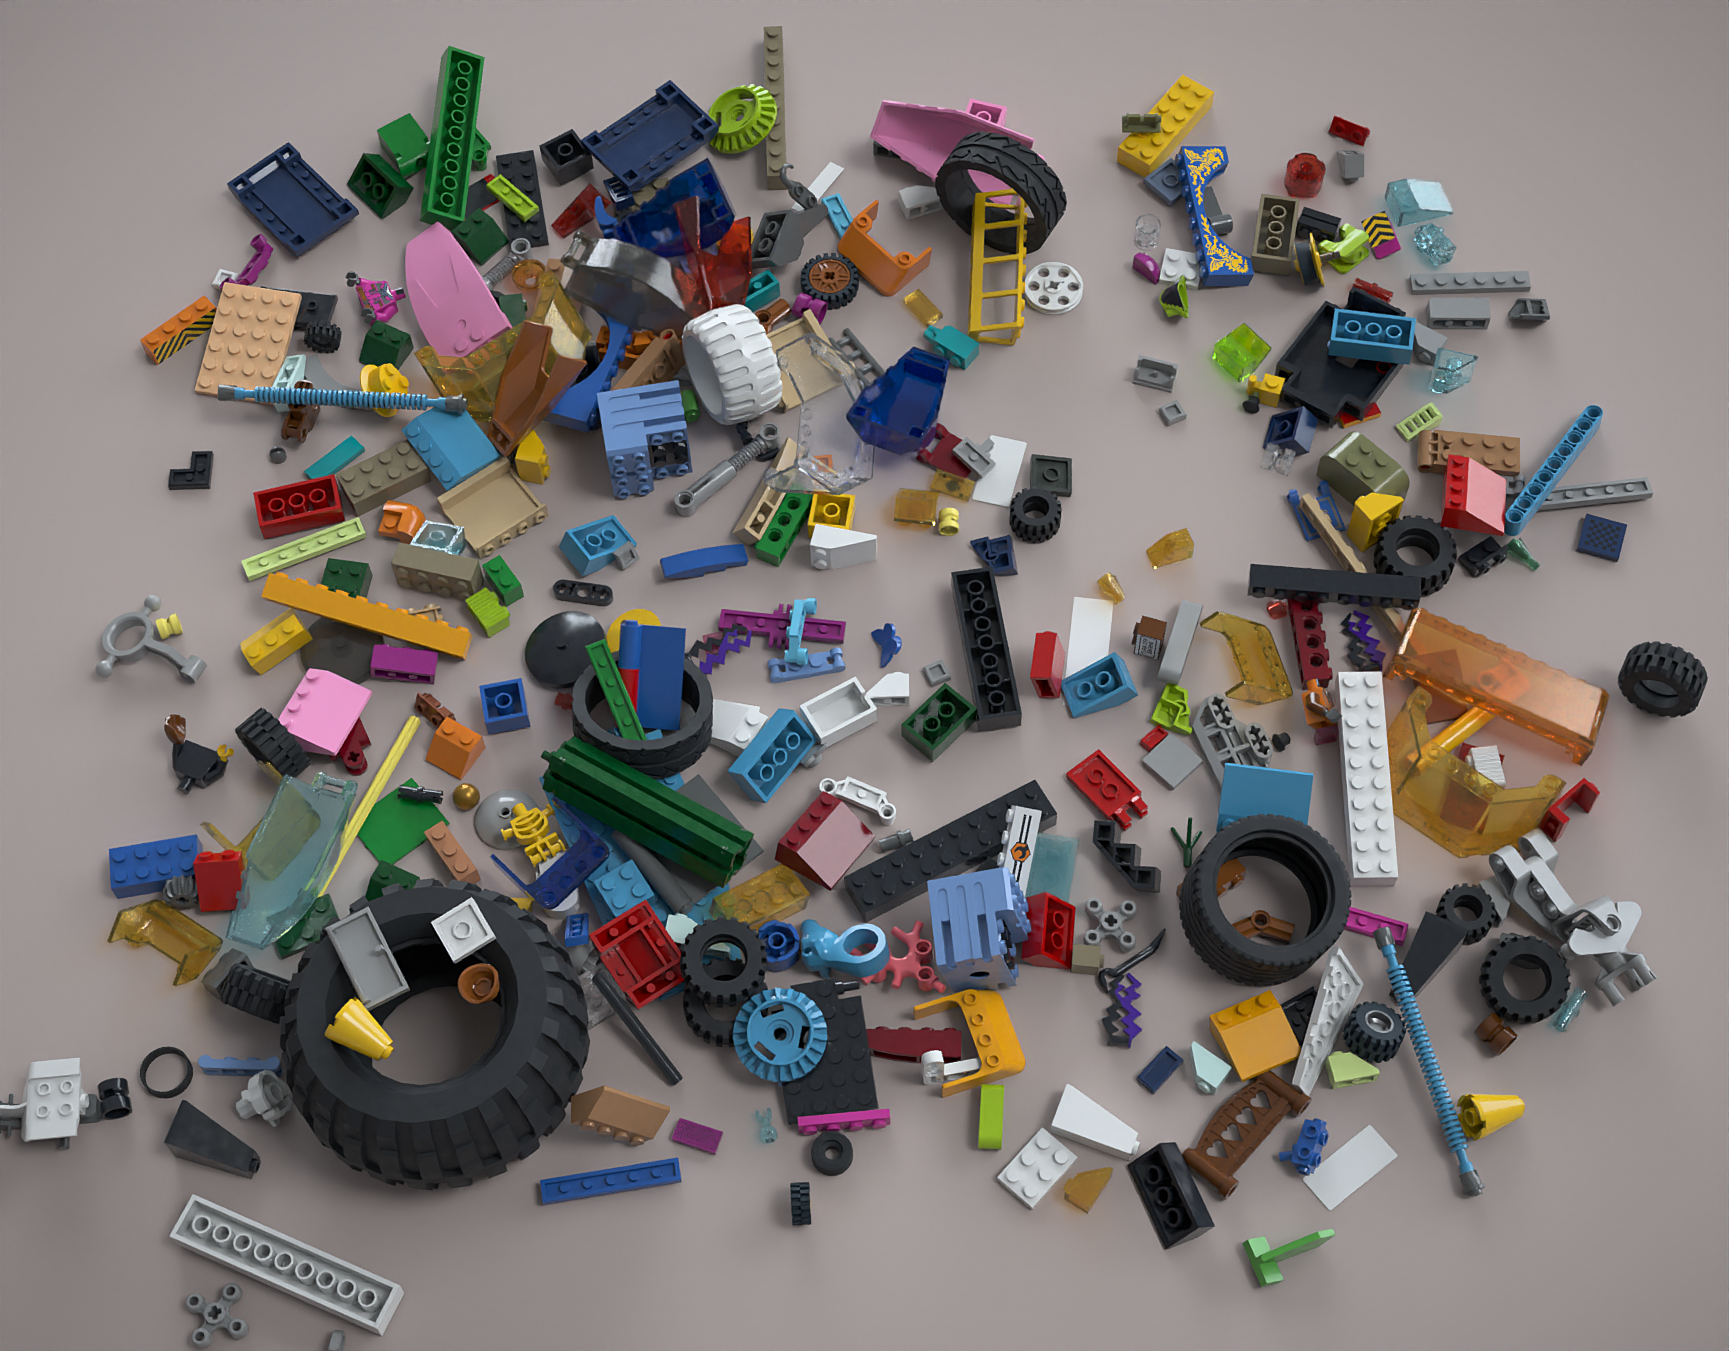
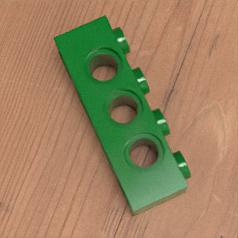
[754,484,814,567]

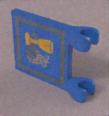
[1287,480,1346,541]

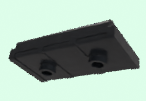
[260,286,338,327]

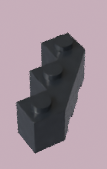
[1093,820,1161,893]

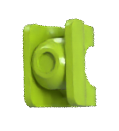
[1317,223,1369,274]

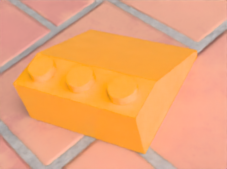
[1209,990,1301,1082]

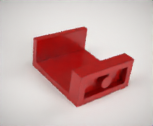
[1539,778,1600,842]

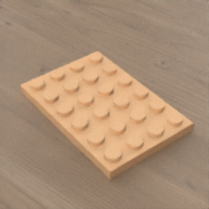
[195,282,302,405]

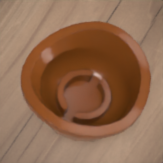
[458,964,499,1004]

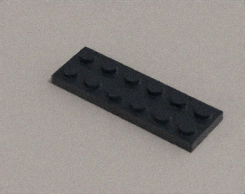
[496,150,549,250]

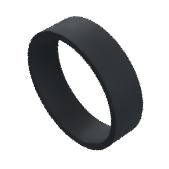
[140,1046,193,1099]

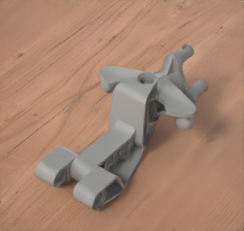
[1488,829,1658,1007]

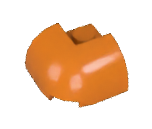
[378,500,427,546]

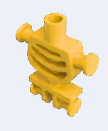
[501,803,566,868]

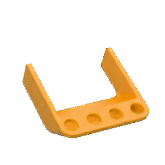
[913,989,1026,1098]

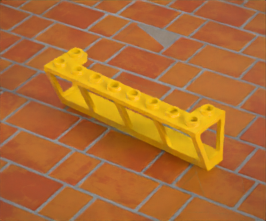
[967,189,1028,345]

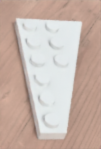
[1292,946,1364,1096]

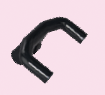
[735,421,780,461]

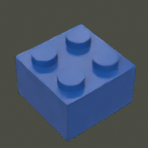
[479,678,531,735]

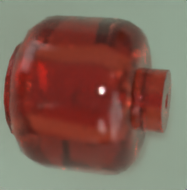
[1266,599,1289,620]

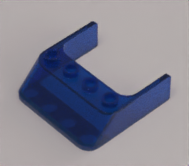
[490,796,610,910]

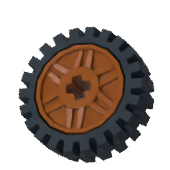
[801,253,859,310]

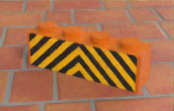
[140,295,217,365]

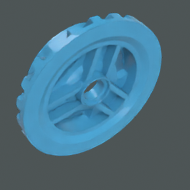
[733,988,827,1082]

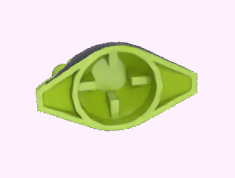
[1159,275,1189,318]

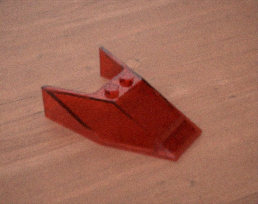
[673,196,752,311]

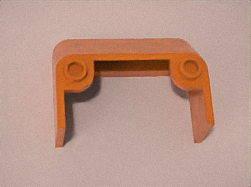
[837,200,932,296]

